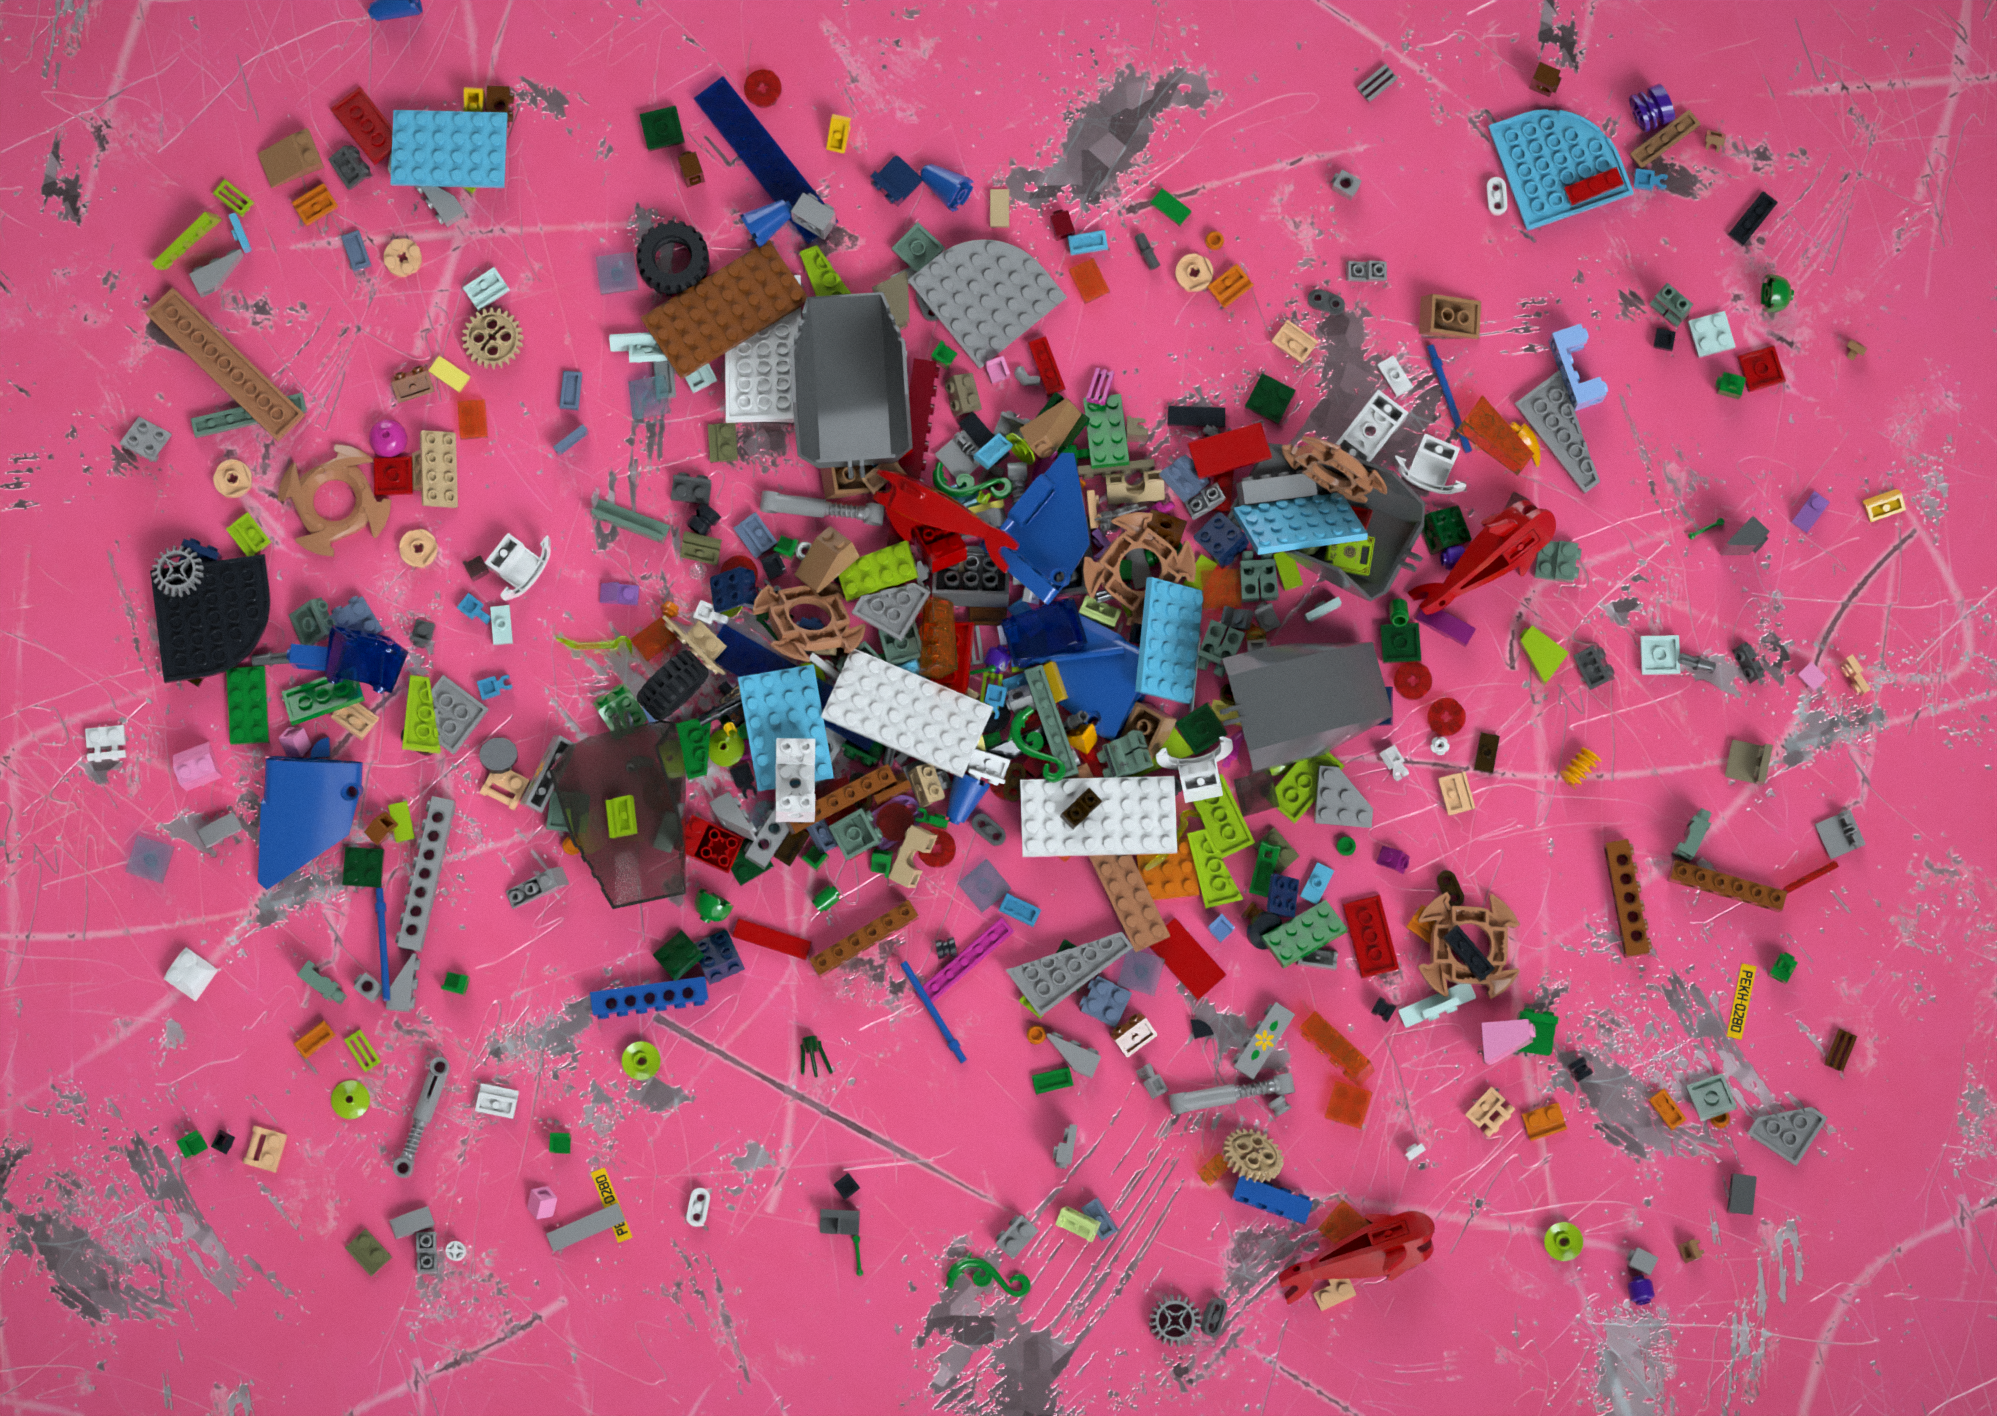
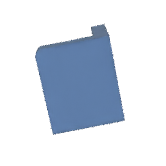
[1207,914,1235,943]

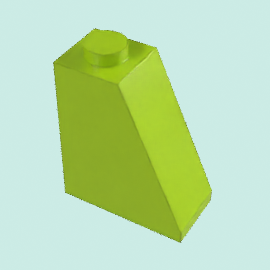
[1519,625,1569,685]

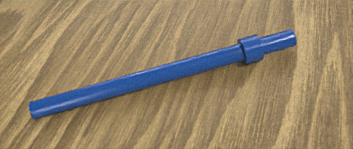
[1427,344,1472,453]
[1011,646,1125,667]
[375,888,391,1001]
[900,961,967,1063]

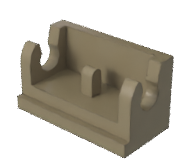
[1126,416,1148,442]

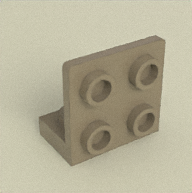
[1725,740,1773,785]

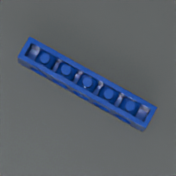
[590,976,709,1019]

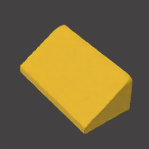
[1862,489,1906,522]
[1043,661,1068,703]

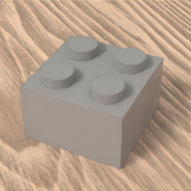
[791,193,836,240]

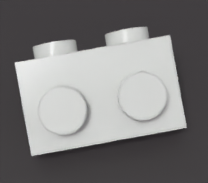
[966,749,1010,785]

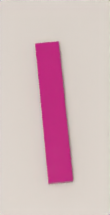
[914,917,1014,1004]

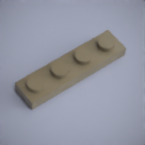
[1078,459,1155,480]

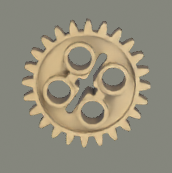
[462,307,524,370]
[1222,1128,1284,1183]

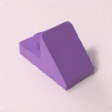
[1791,491,1830,533]
[1091,528,1123,561]
[600,582,639,606]

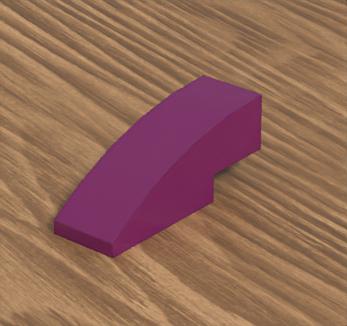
[1415,610,1476,647]

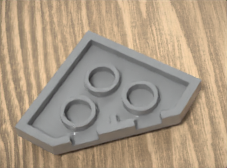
[852,583,931,642]
[431,675,489,755]
[1314,766,1373,828]
[1746,1107,1828,1166]

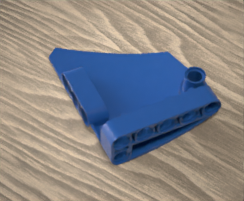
[978,453,1090,605]
[1043,601,1147,742]
[258,756,364,890]

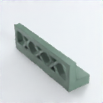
[591,499,670,544]

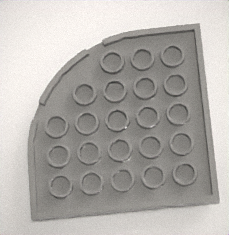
[907,239,1067,369]

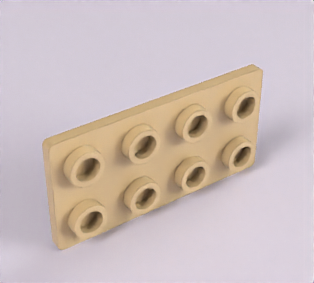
[412,430,458,508]
[662,615,727,675]

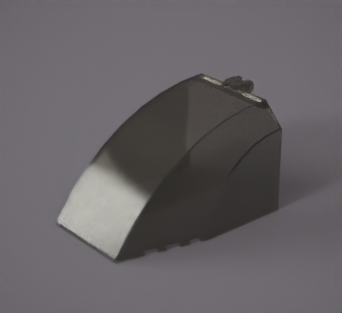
[549,711,686,909]

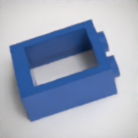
[287,644,342,672]

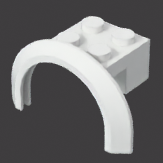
[1393,434,1466,494]
[484,533,551,601]
[1156,736,1233,803]

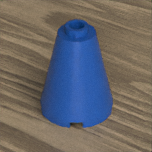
[368,0,423,21]
[920,164,974,212]
[739,199,793,247]
[946,773,990,825]

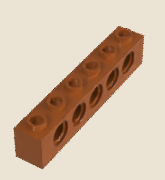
[785,764,897,835]
[1604,839,1652,958]
[1668,860,1787,912]
[809,900,919,978]

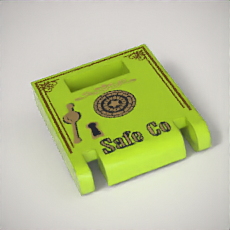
[1324,536,1375,576]

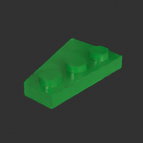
[674,715,712,780]

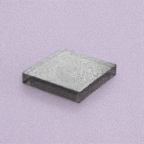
[1234,770,1279,817]

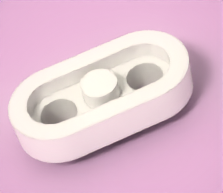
[1486,177,1507,216]
[687,1188,710,1227]

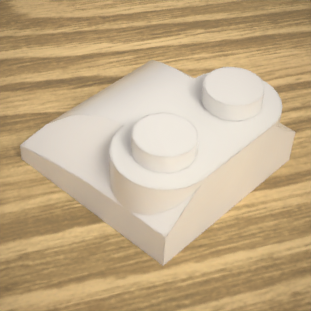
[164,947,218,1001]

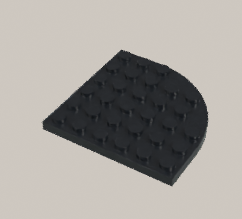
[150,554,271,683]

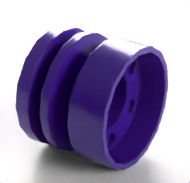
[1629,84,1675,132]

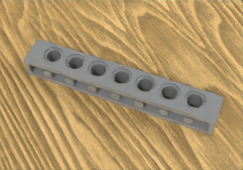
[744,726,847,869]
[395,796,456,953]

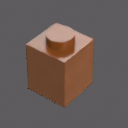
[364,811,398,846]

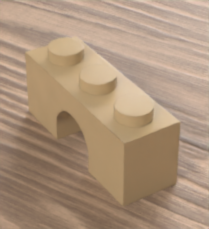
[1105,470,1165,505]
[889,825,938,888]

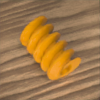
[1560,747,1602,790]

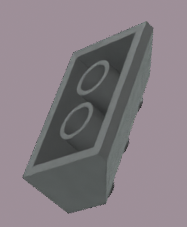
[1719,516,1770,555]

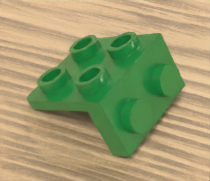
[593,683,647,739]
[1517,1008,1559,1056]

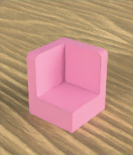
[985,356,1010,384]
[1798,661,1827,694]
[278,727,312,757]
[527,1186,557,1220]

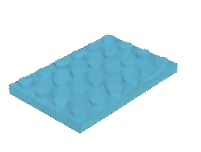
[390,110,508,188]
[1233,492,1368,555]
[1135,577,1204,704]
[738,664,834,792]

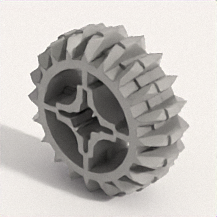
[151,545,204,597]
[1149,1294,1201,1347]

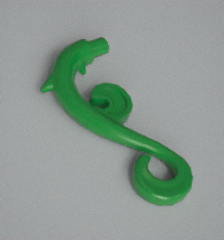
[932,462,1013,499]
[1007,706,1066,783]
[945,1252,1031,1298]

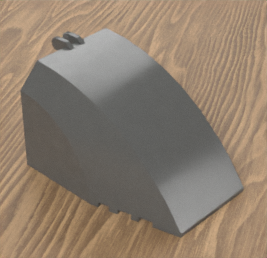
[790,292,913,479]
[1230,443,1425,601]
[1219,642,1393,775]

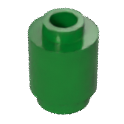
[1389,598,1409,627]
[812,885,841,913]

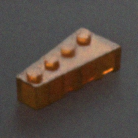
[1456,395,1534,476]
[919,597,958,679]
[1299,1011,1375,1087]

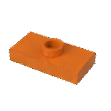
[294,1020,336,1060]
[1648,1088,1687,1131]

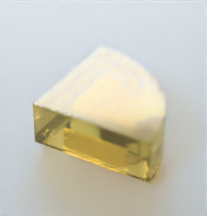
[1246,623,1266,640]

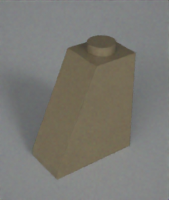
[872,271,910,331]

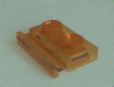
[1069,258,1110,304]
[457,399,488,440]
[630,617,678,662]

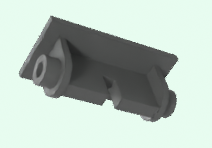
[1732,642,1765,684]

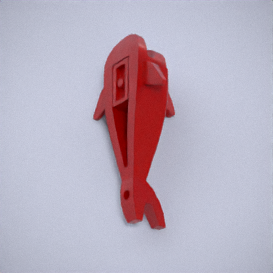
[873,469,1020,573]
[1407,500,1556,615]
[1278,1211,1435,1305]

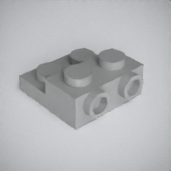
[1052,1124,1078,1169]

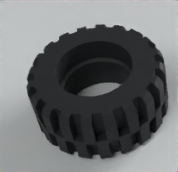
[636,220,710,296]
[636,650,709,721]

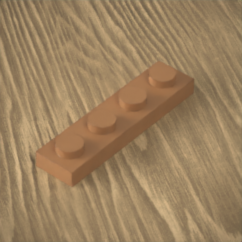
[1629,109,1701,169]

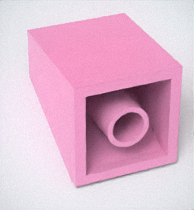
[173,742,223,791]
[1482,1019,1536,1065]

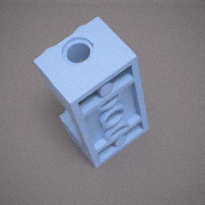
[1548,324,1608,411]

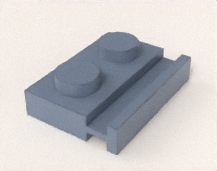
[733,512,778,559]

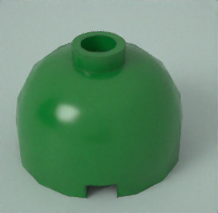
[1761,274,1794,313]
[694,888,734,923]

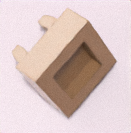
[1705,129,1726,153]
[1847,339,1867,361]
[1678,1239,1704,1264]

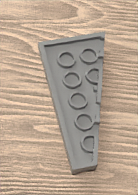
[1514,370,1600,494]
[1005,932,1133,1017]

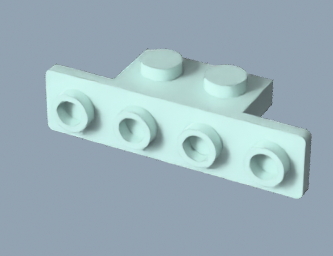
[609,332,667,363]
[1398,984,1476,1028]

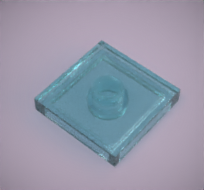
[596,252,639,295]
[628,375,670,420]
[125,835,175,884]
[957,859,1012,913]
[1117,949,1165,996]

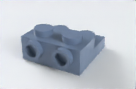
[1159,454,1210,503]
[330,596,384,650]
[1079,976,1132,1028]

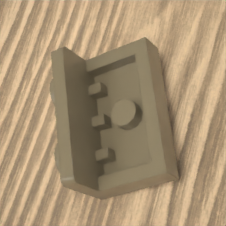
[945,373,982,417]

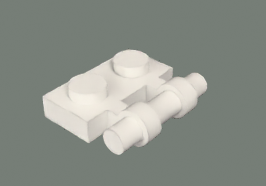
[85,725,127,762]

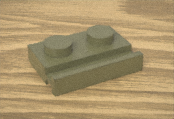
[708,423,738,463]
[680,531,722,566]
[1253,828,1299,874]
[345,1229,393,1277]

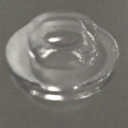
[689,562,707,580]

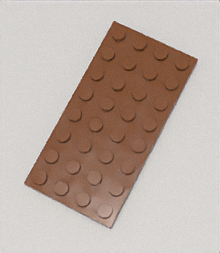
[640,240,808,380]

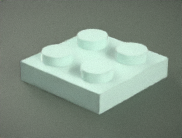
[1687,311,1736,358]
[1640,635,1681,675]

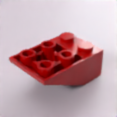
[912,524,967,573]
[675,815,744,874]

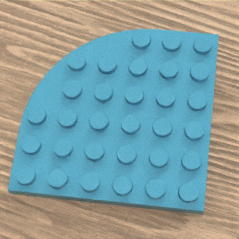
[1488,109,1634,231]

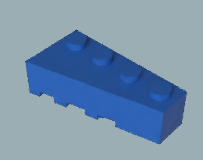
[1231,1175,1313,1225]

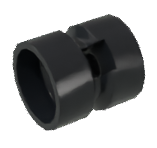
[686,502,722,536]

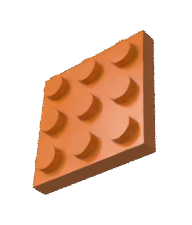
[1136,838,1200,901]

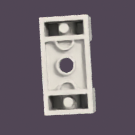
[1336,390,1409,463]
[775,738,815,822]

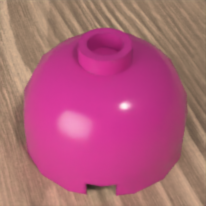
[369,419,408,457]

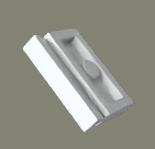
[475,1083,519,1119]

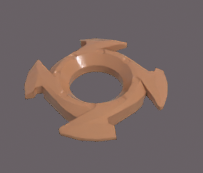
[1282,436,1387,503]
[277,444,392,557]
[1083,512,1196,626]
[752,582,866,662]
[1417,892,1520,999]

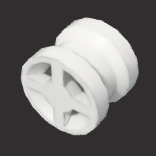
[445,1241,466,1261]

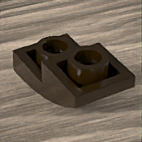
[1060,788,1102,829]

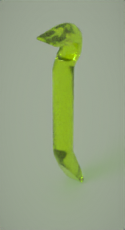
[556,636,632,654]
[1145,809,1202,871]

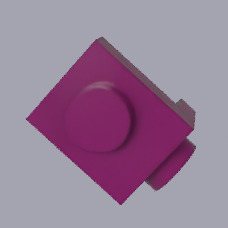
[1376,846,1410,874]

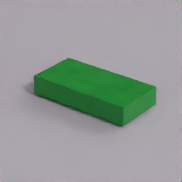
[1150,188,1192,227]
[1032,1067,1074,1095]

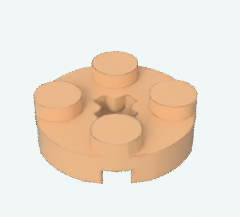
[384,239,422,277]
[1175,254,1213,292]
[213,459,253,498]
[399,529,438,568]

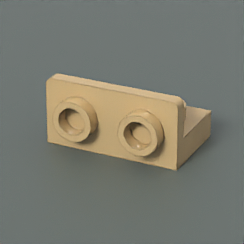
[908,763,945,808]

